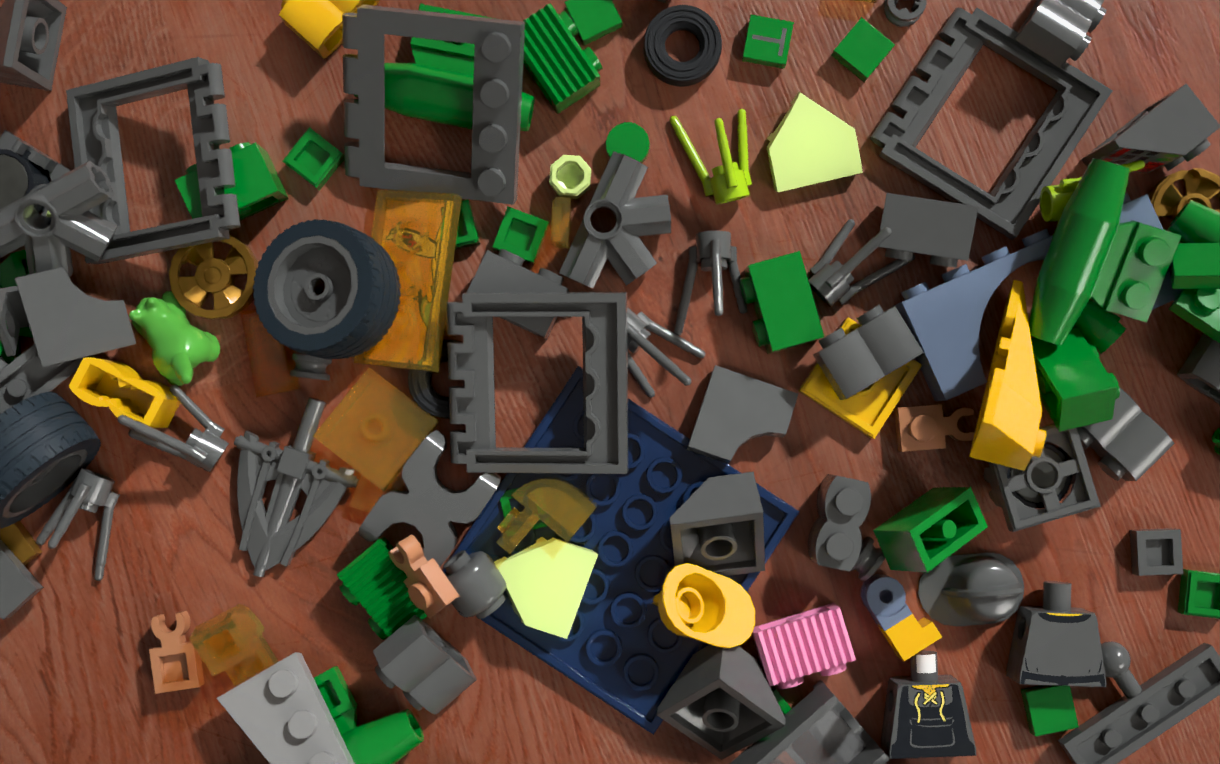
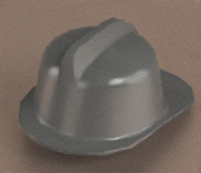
[918,553,1024,626]

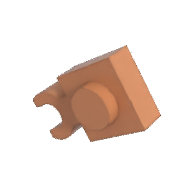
[894,404,975,452]
[388,534,460,619]
[149,610,205,694]

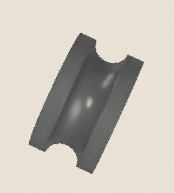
[884,0,927,27]
[290,354,332,381]
[851,536,885,582]

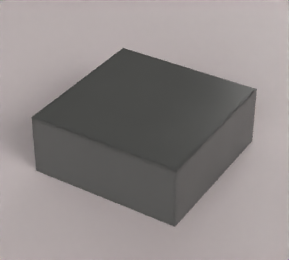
[1130,528,1183,576]

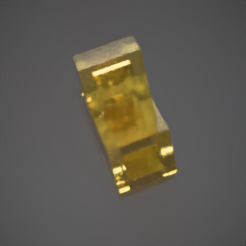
[496,477,597,554]
[189,604,279,687]

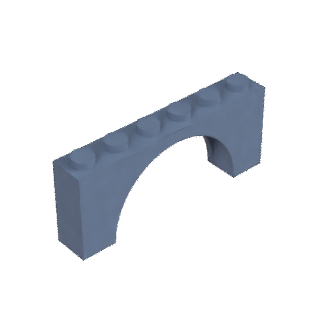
[892,193,1182,402]

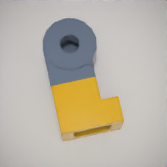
[861,574,942,661]

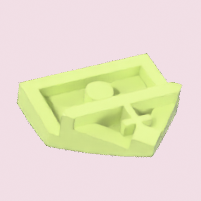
[767,92,863,192]
[494,537,598,639]

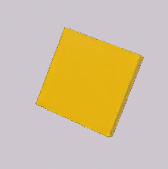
[798,317,922,439]

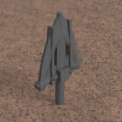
[234,397,359,577]

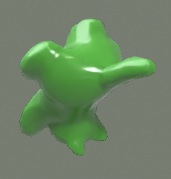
[129,291,220,386]

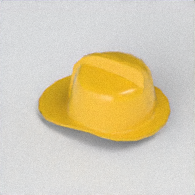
[653,563,755,648]

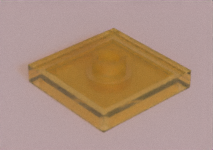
[313,367,439,492]

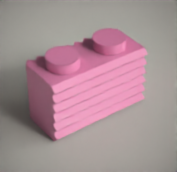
[751,603,856,689]

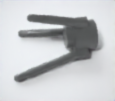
[808,219,915,307]
[674,231,748,336]
[627,308,705,398]
[118,385,229,473]
[36,468,120,581]

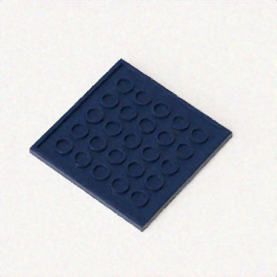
[443,366,800,735]

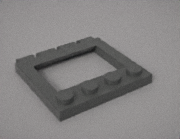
[342,4,525,205]
[870,8,1113,240]
[66,57,240,265]
[446,292,628,474]

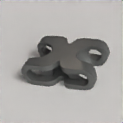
[358,430,501,567]

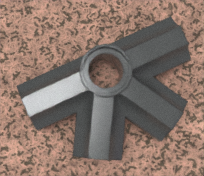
[559,151,671,289]
[0,161,118,278]

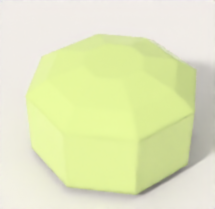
[549,155,591,199]

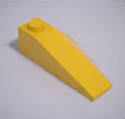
[969,280,1047,471]

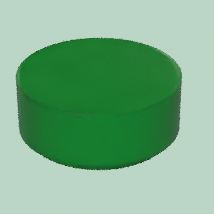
[606,122,650,163]

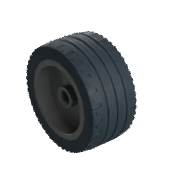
[253,220,401,359]
[0,392,101,528]

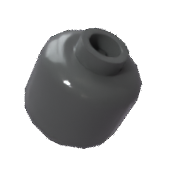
[443,550,506,620]

